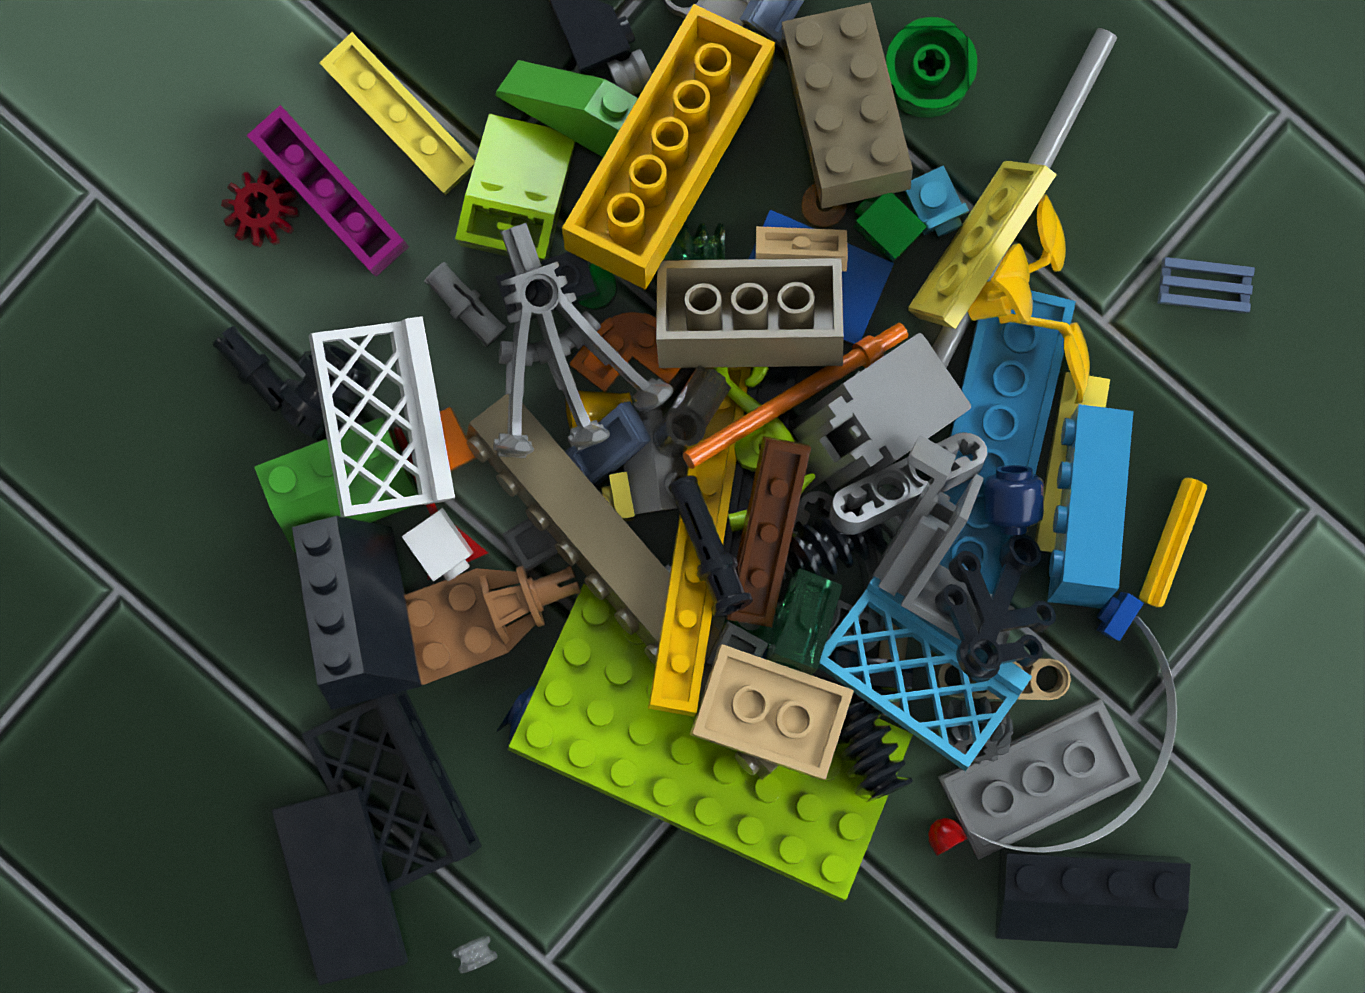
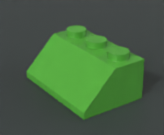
[254,417,418,552]

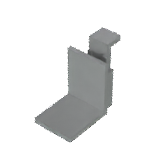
[792,333,971,495]
[873,436,1015,644]

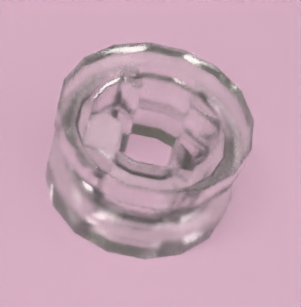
[451,935,498,973]

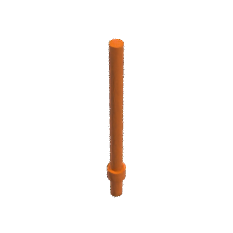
[683,323,908,469]

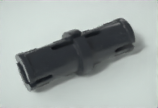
[213,326,285,412]

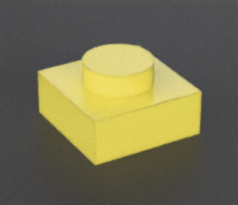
[601,472,635,521]

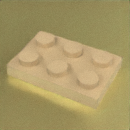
[690,644,854,780]

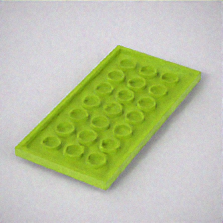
[507,584,913,902]

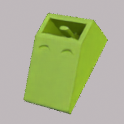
[455,114,576,261]

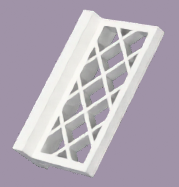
[309,316,455,518]

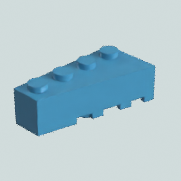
[1047,404,1133,609]

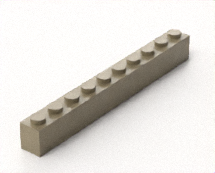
[467,394,779,780]

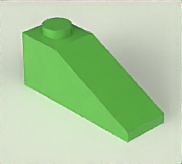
[495,60,638,157]

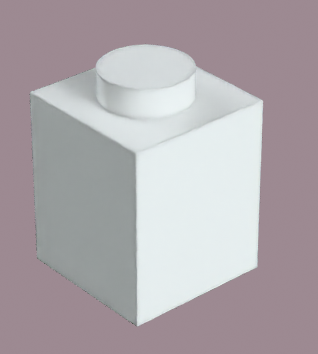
[402,508,473,582]

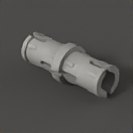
[424,262,507,347]

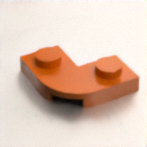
[569,312,681,392]

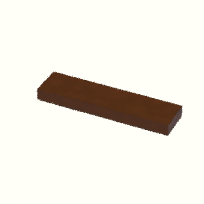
[724,436,811,627]

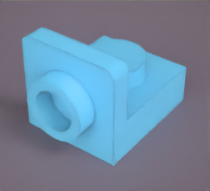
[903,165,969,237]

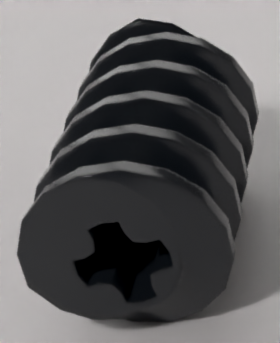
[787,502,886,583]
[837,700,913,802]

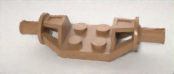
[405,565,581,685]

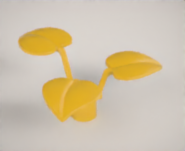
[968,194,1090,404]

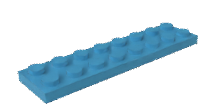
[939,280,1076,594]

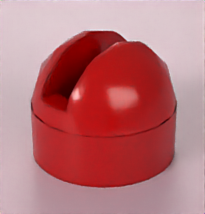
[928,818,968,856]

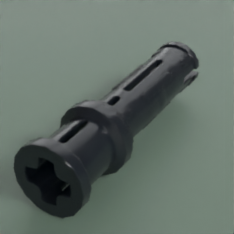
[668,475,753,617]

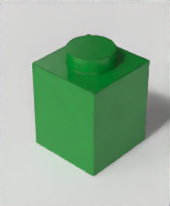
[853,193,927,263]

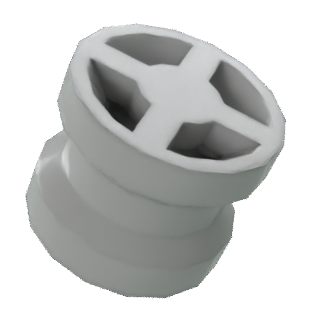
[607,49,652,95]

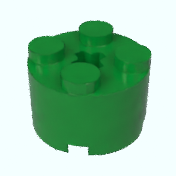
[885,17,978,118]

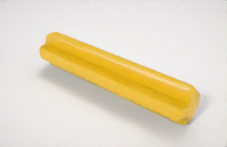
[1139,478,1207,607]

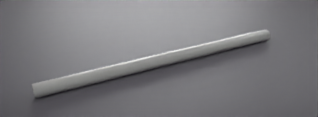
[932,28,1117,368]

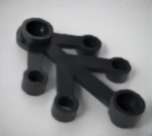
[935,534,1056,681]

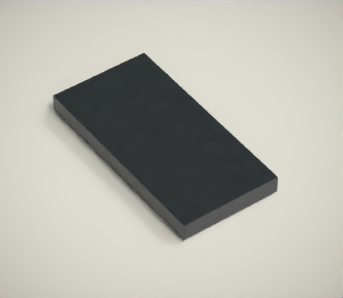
[272,786,408,985]

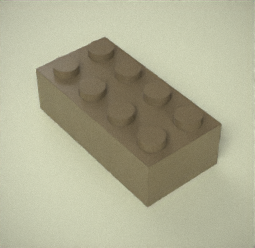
[782,2,913,209]
[656,258,844,368]

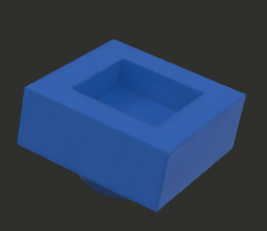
[1097,592,1144,641]

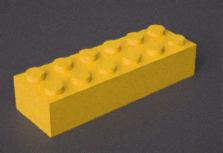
[562,4,775,290]

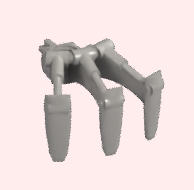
[493,223,673,458]

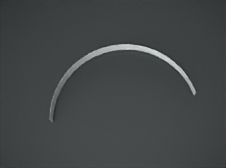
[970,616,1177,852]

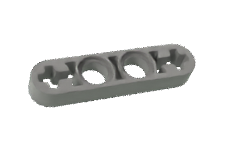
[829,432,987,535]

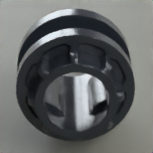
[280,344,371,441]

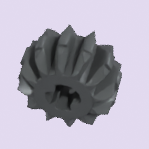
[935,696,1013,765]

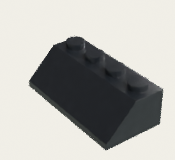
[292,516,422,710]
[995,847,1191,949]

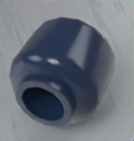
[984,465,1044,535]

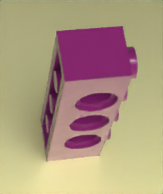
[246,105,409,277]

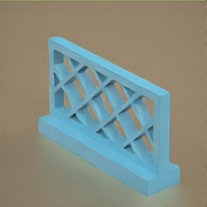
[813,576,1032,772]

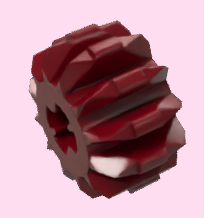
[221,169,300,247]

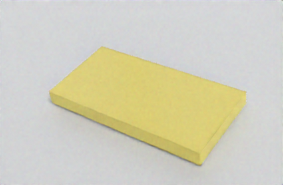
[908,161,1057,329]

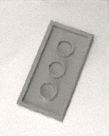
[938,698,1141,860]

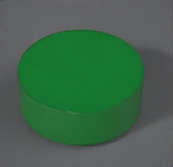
[578,264,618,310]

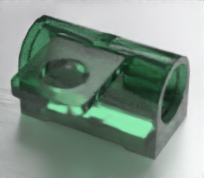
[722,569,843,675]

